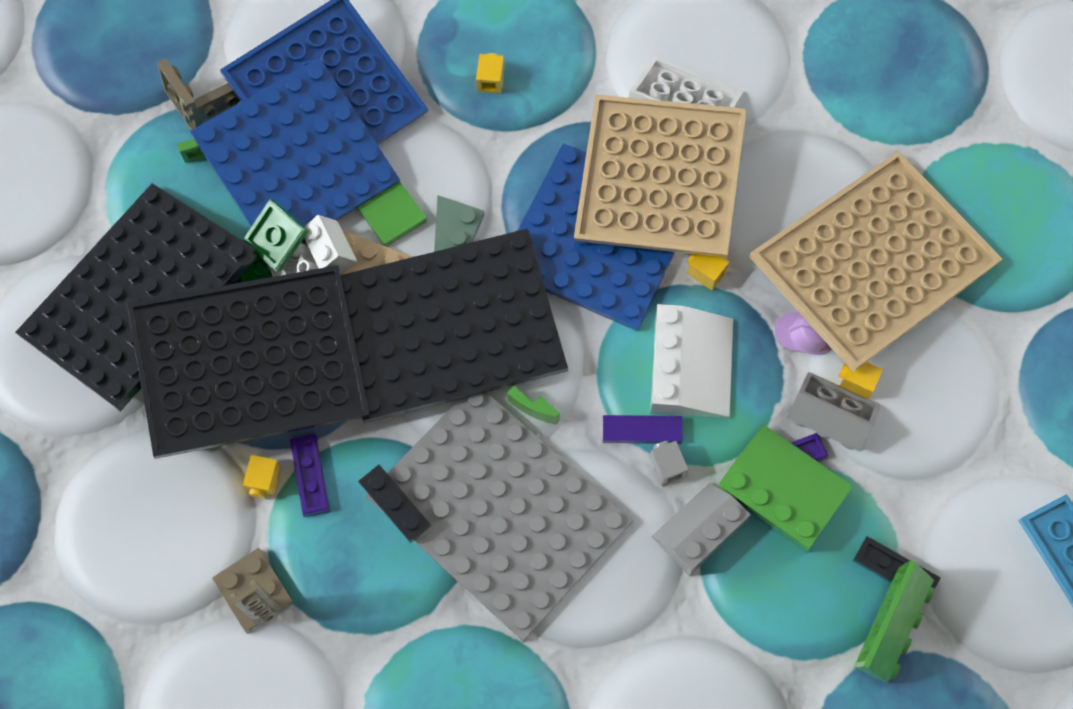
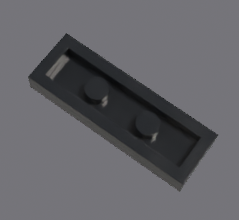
[358,464,431,544]
[853,536,941,588]

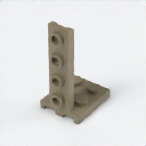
[157,58,241,130]
[212,548,294,634]

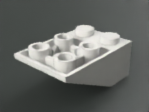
[267,215,357,277]

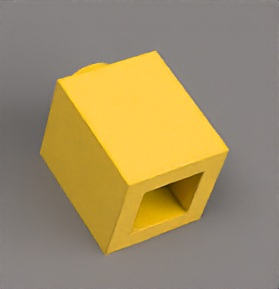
[476,53,505,94]
[687,254,729,290]
[838,362,883,399]
[243,455,281,499]

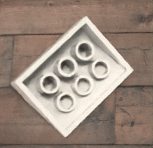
[628,57,743,108]
[650,304,733,418]

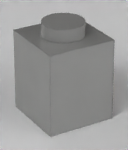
[650,441,688,486]

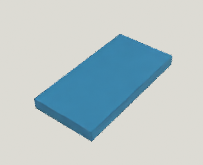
[1018,494,1073,607]

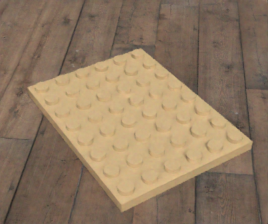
[749,151,1003,372]

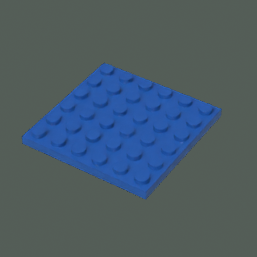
[220,0,428,145]
[190,57,400,227]
[517,143,675,331]

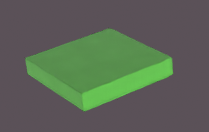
[357,181,427,247]

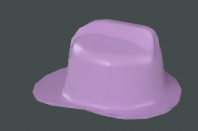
[775,312,831,355]

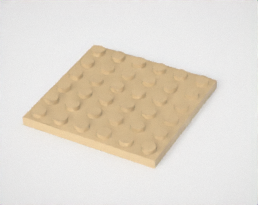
[574,94,747,258]

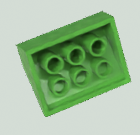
[718,425,853,552]
[853,560,935,683]

